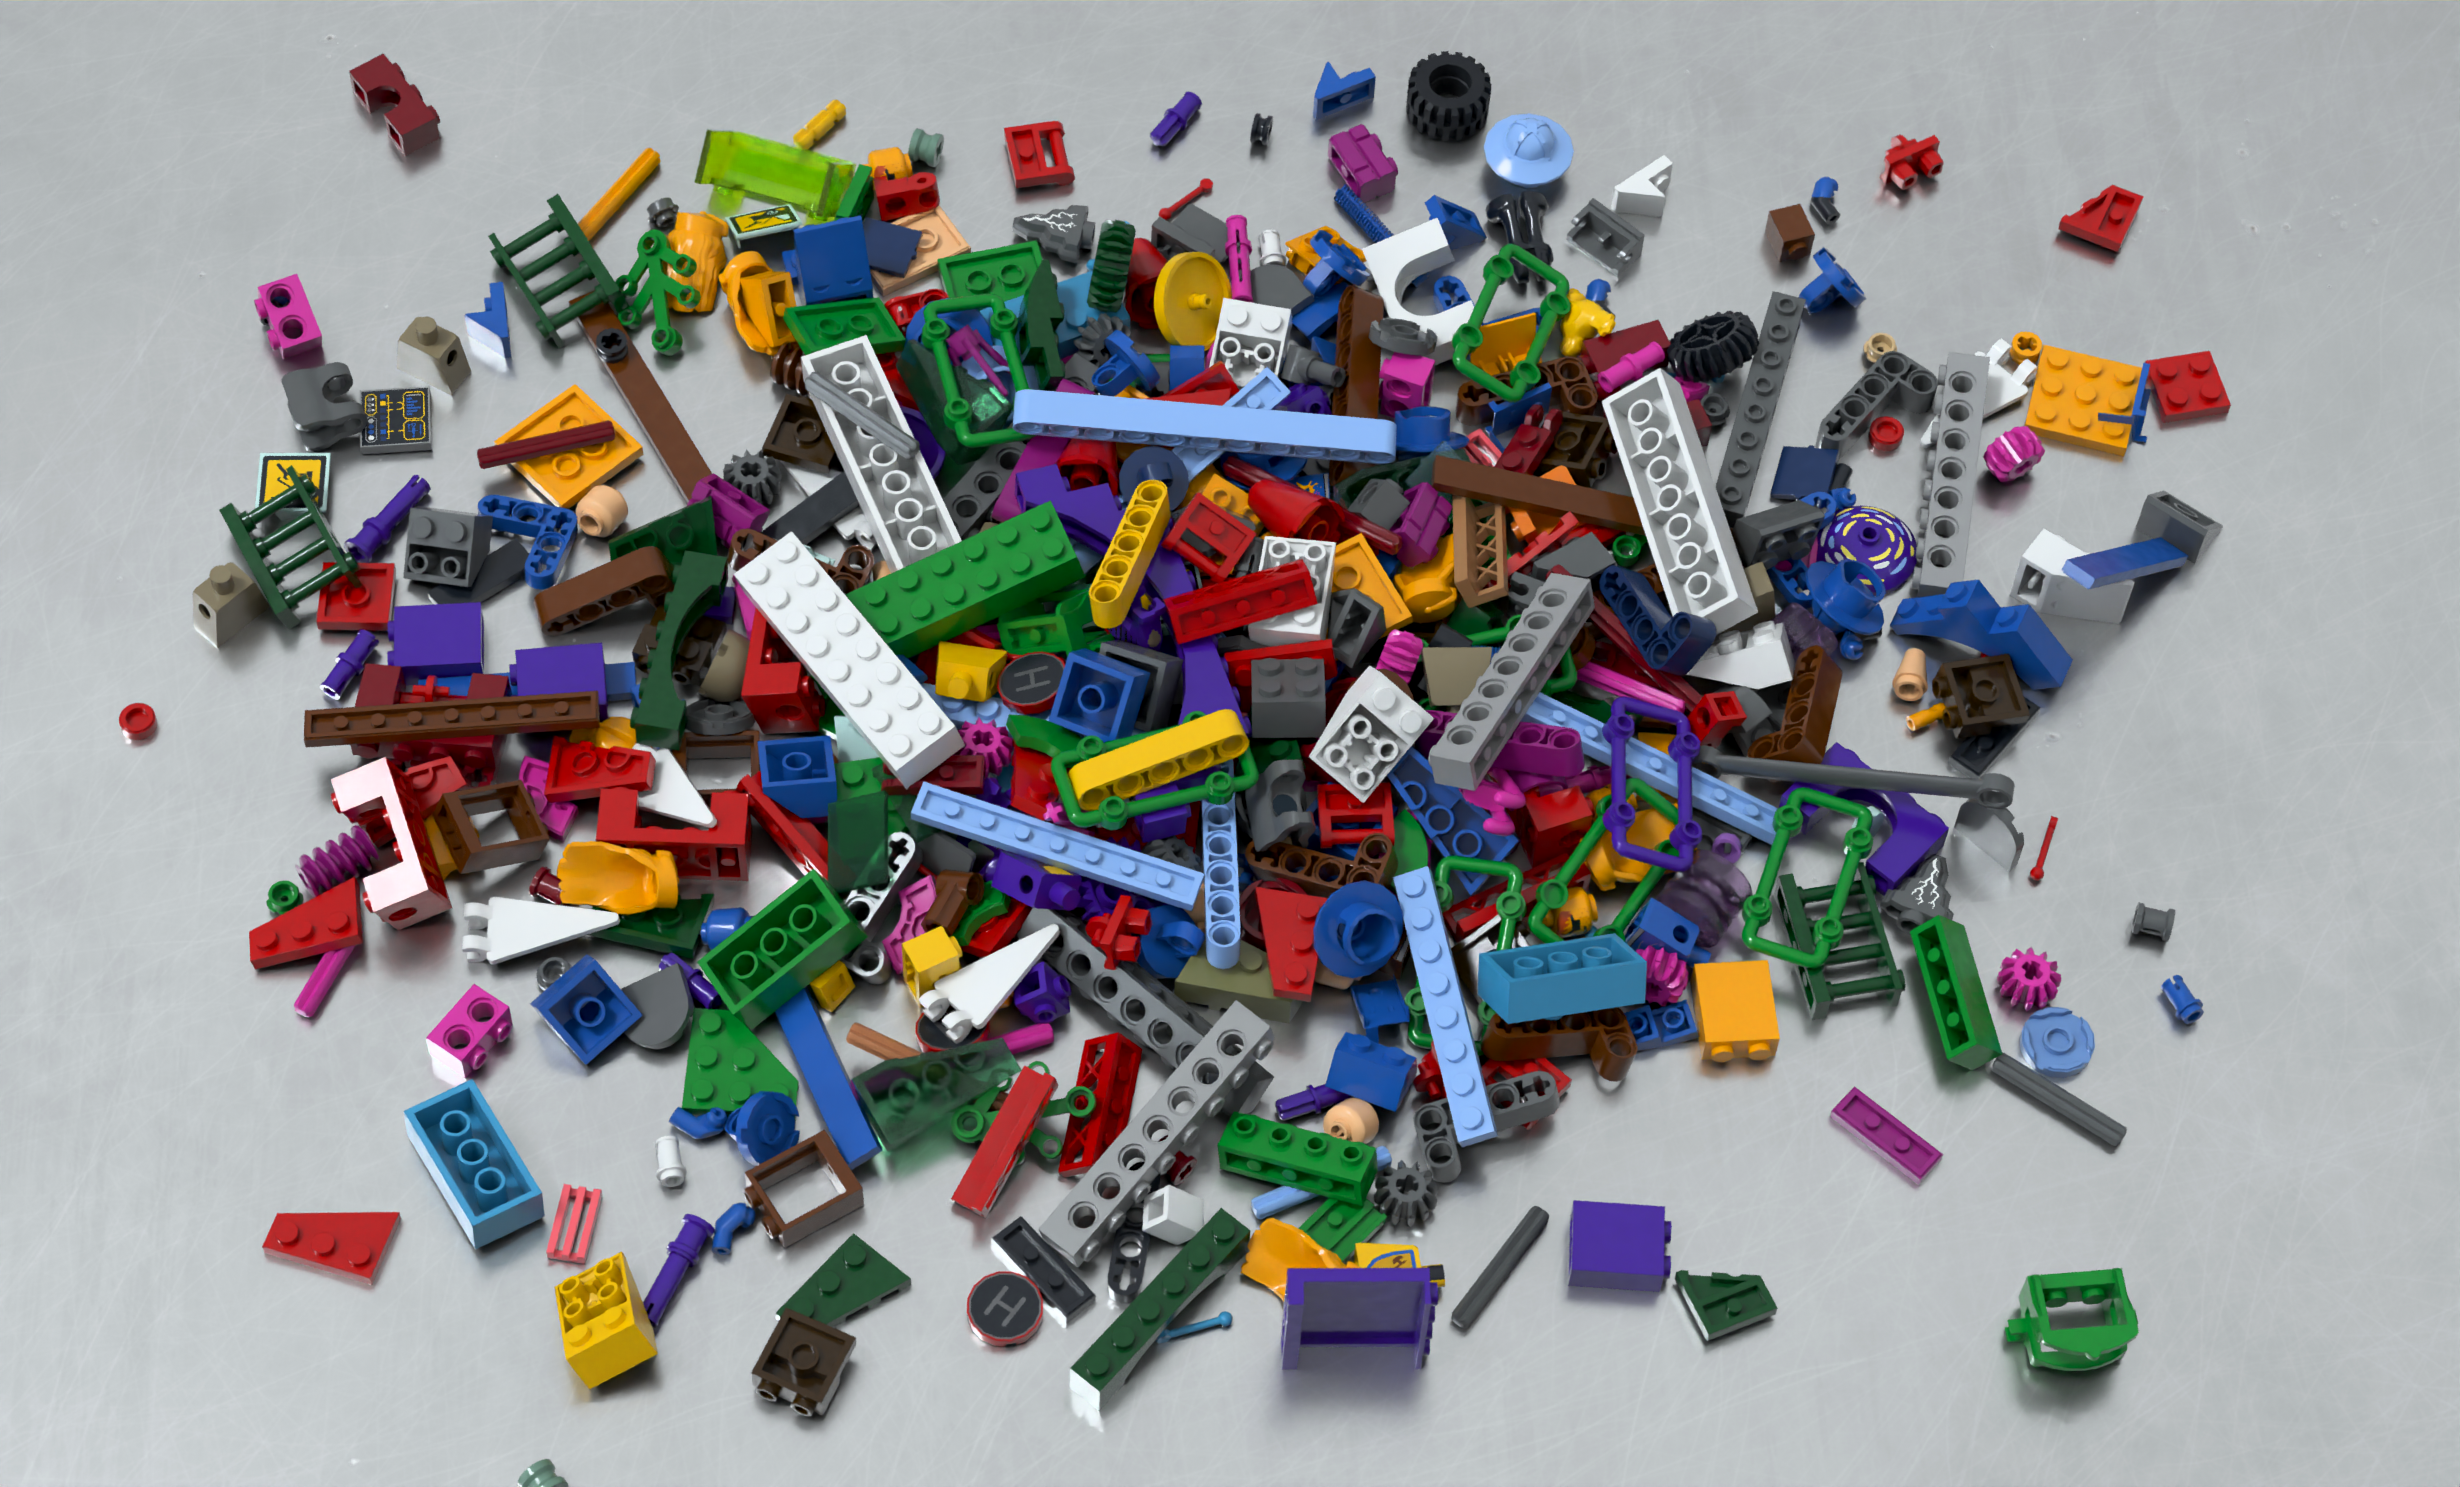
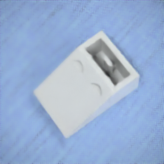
[1209,298,1292,390]
[2010,529,2135,624]
[1248,536,1336,646]
[1687,621,1795,689]
[1309,665,1434,803]

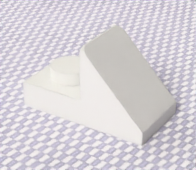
[1611,155,1673,217]

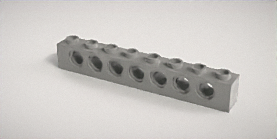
[1912,352,1990,597]
[1428,573,1595,791]
[1038,1000,1274,1267]

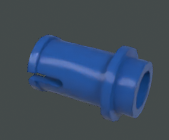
[2161,975,2204,1024]

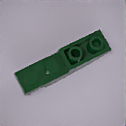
[1017,260,1066,391]

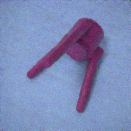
[946,324,1011,398]

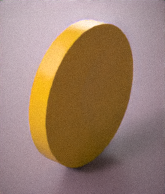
[1154,252,1232,351]

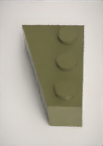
[1174,935,1303,1024]

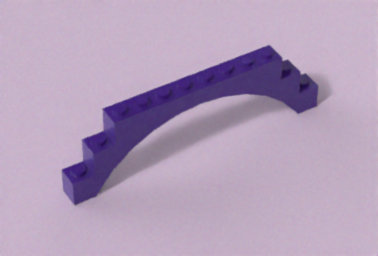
[1015,464,1252,843]

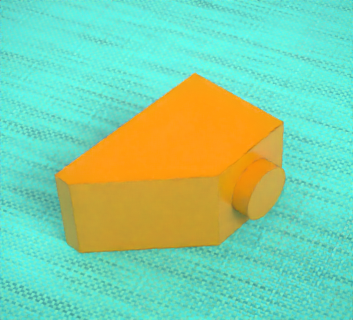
[740,271,796,347]

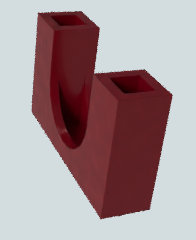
[1578,319,1712,447]
[350,663,512,768]

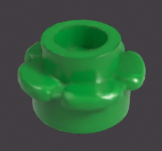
[266,880,304,915]

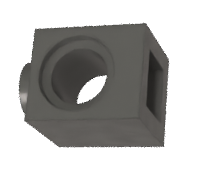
[1347,478,1410,530]

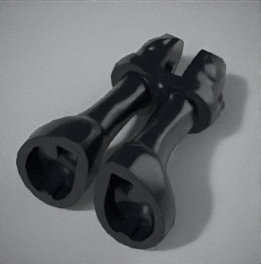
[1485,191,1554,284]

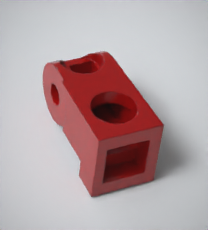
[873,172,940,221]
[1688,691,1747,748]

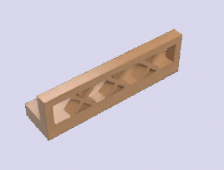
[1452,494,1508,608]

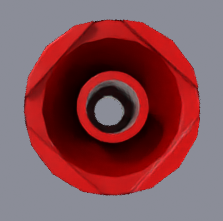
[1123,238,1168,329]
[1055,438,1119,496]
[1248,479,1345,543]

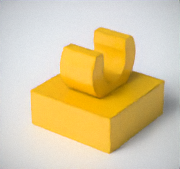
[810,960,855,1012]

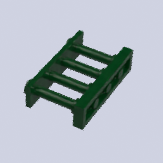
[488,194,629,349]
[219,465,362,630]
[1774,862,1906,1020]

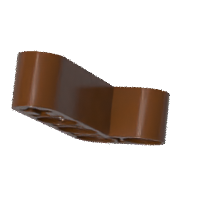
[1455,356,1598,426]
[727,528,875,594]
[533,546,675,636]
[1747,645,1843,782]
[1245,833,1398,898]
[1481,1007,1638,1082]

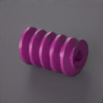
[295,825,379,897]

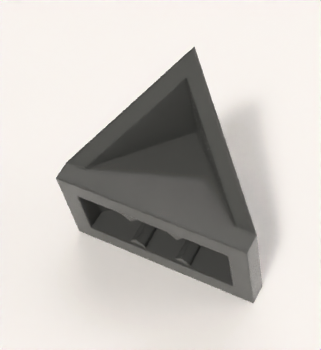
[1327,588,1386,668]

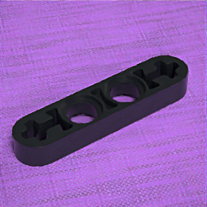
[1107,1162,1160,1303]

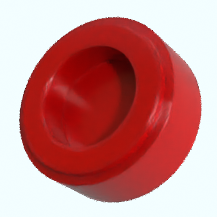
[1868,416,1904,451]
[119,703,157,740]

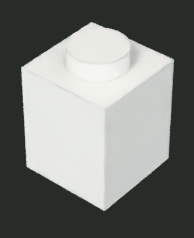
[1142,1185,1204,1245]

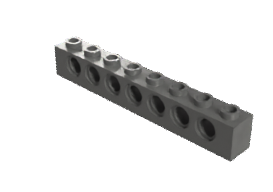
[1716,291,1806,528]
[943,353,1109,541]
[1016,908,1274,1116]

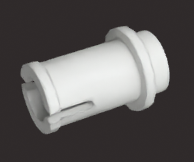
[1258,229,1287,266]
[654,1136,687,1187]

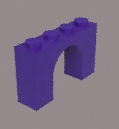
[1779,742,1949,896]

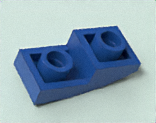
[1292,282,1349,342]
[1624,999,1699,1051]

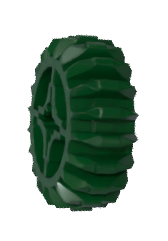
[1087,220,1136,313]

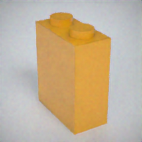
[1690,960,1780,1062]

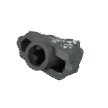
[1012,205,1095,263]
[1880,854,1954,935]

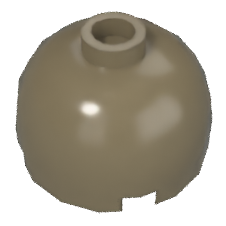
[698,629,750,703]

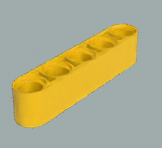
[1089,480,1171,629]
[1068,709,1249,811]

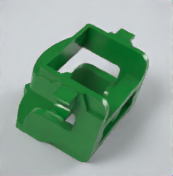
[997,583,1115,664]
[2005,1267,2139,1371]

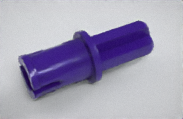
[1150,91,1202,147]
[659,953,723,1009]
[1275,1084,1351,1121]

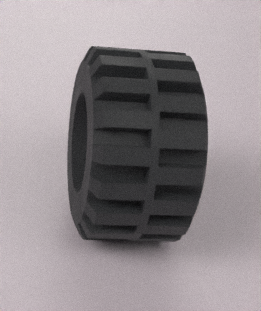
[1406,51,1491,141]

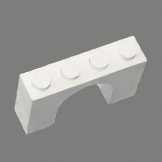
[1362,218,1482,365]

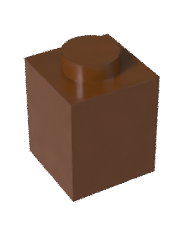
[1765,204,1815,263]

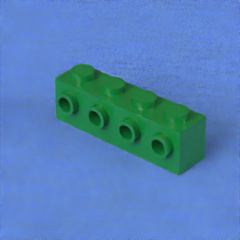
[1910,915,2003,1070]
[1217,1111,1378,1206]

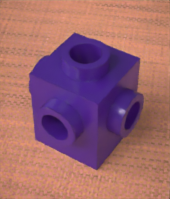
[1273,383,1332,415]
[1014,961,1071,1024]

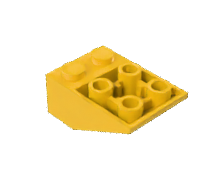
[554,1252,658,1390]

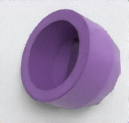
[1711,833,1742,865]

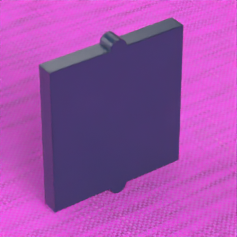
[863,217,923,278]
[1770,445,1840,501]

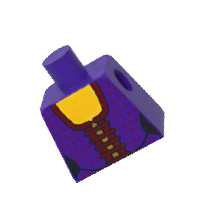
[991,851,1082,911]

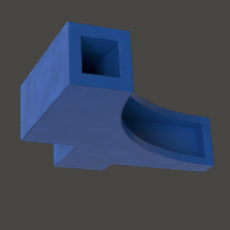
[1890,579,2073,690]

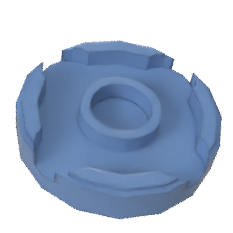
[2019,1007,2095,1078]

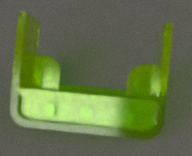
[695,129,857,222]

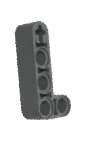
[1815,351,1938,459]
[839,832,923,985]
[1413,1071,1560,1183]

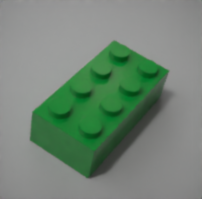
[697,869,868,1030]

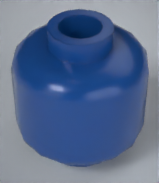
[701,907,754,950]

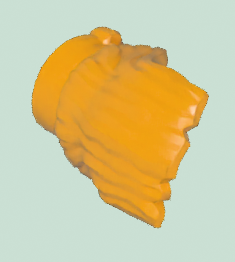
[662,211,729,313]
[718,251,800,357]
[1393,534,1457,623]
[1580,802,1698,891]
[557,841,679,916]
[1241,1218,1360,1302]

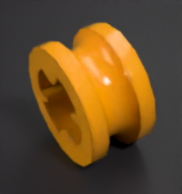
[2009,332,2042,365]

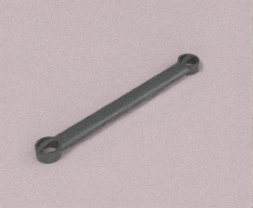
[1692,745,2015,809]

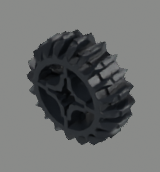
[1666,311,1760,383]

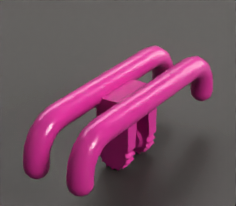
[1458,767,1526,836]

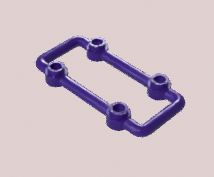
[1602,696,1702,872]

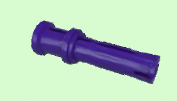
[344,475,431,563]
[643,1214,715,1328]

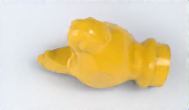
[1560,288,1616,358]

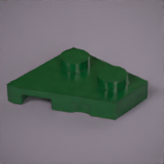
[1674,1270,1777,1341]

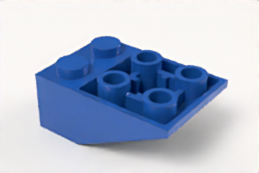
[793,215,873,306]

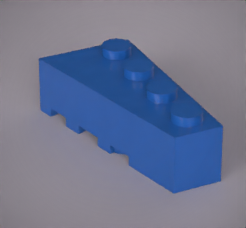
[1387,746,1521,896]

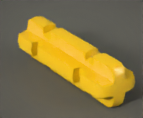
[793,99,846,151]

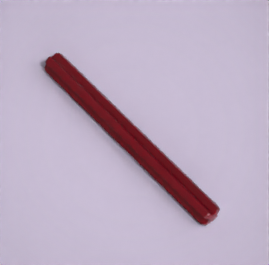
[1222,456,1403,555]
[1545,564,1702,714]

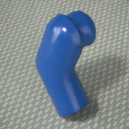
[669,1107,727,1139]
[712,1203,756,1255]

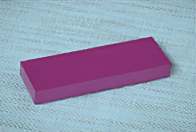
[1830,1086,1943,1185]

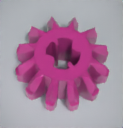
[1983,426,2045,482]
[1375,629,1423,685]
[953,717,1013,779]
[1636,945,1689,1006]
[1997,946,2061,1012]

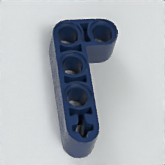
[1600,565,1716,676]

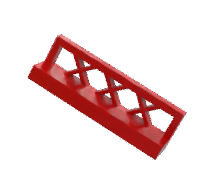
[1163,559,1318,645]
[735,771,859,895]
[1443,852,1591,944]
[1058,1032,1142,1178]
[951,1066,1059,1219]

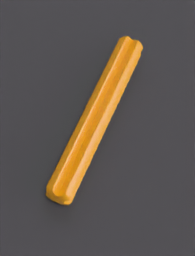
[578,148,661,241]

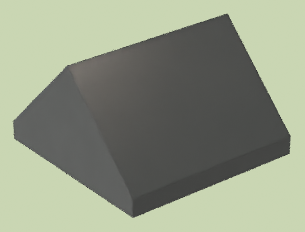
[2136,491,2223,564]

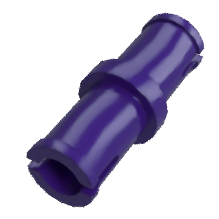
[320,629,379,699]

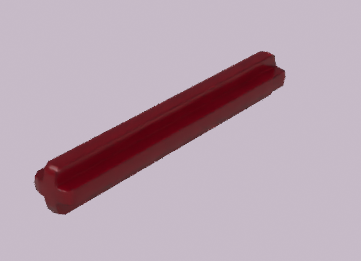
[477,420,615,469]

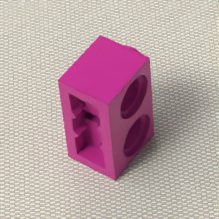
[254,274,322,359]
[1379,352,1435,418]
[426,984,513,1078]

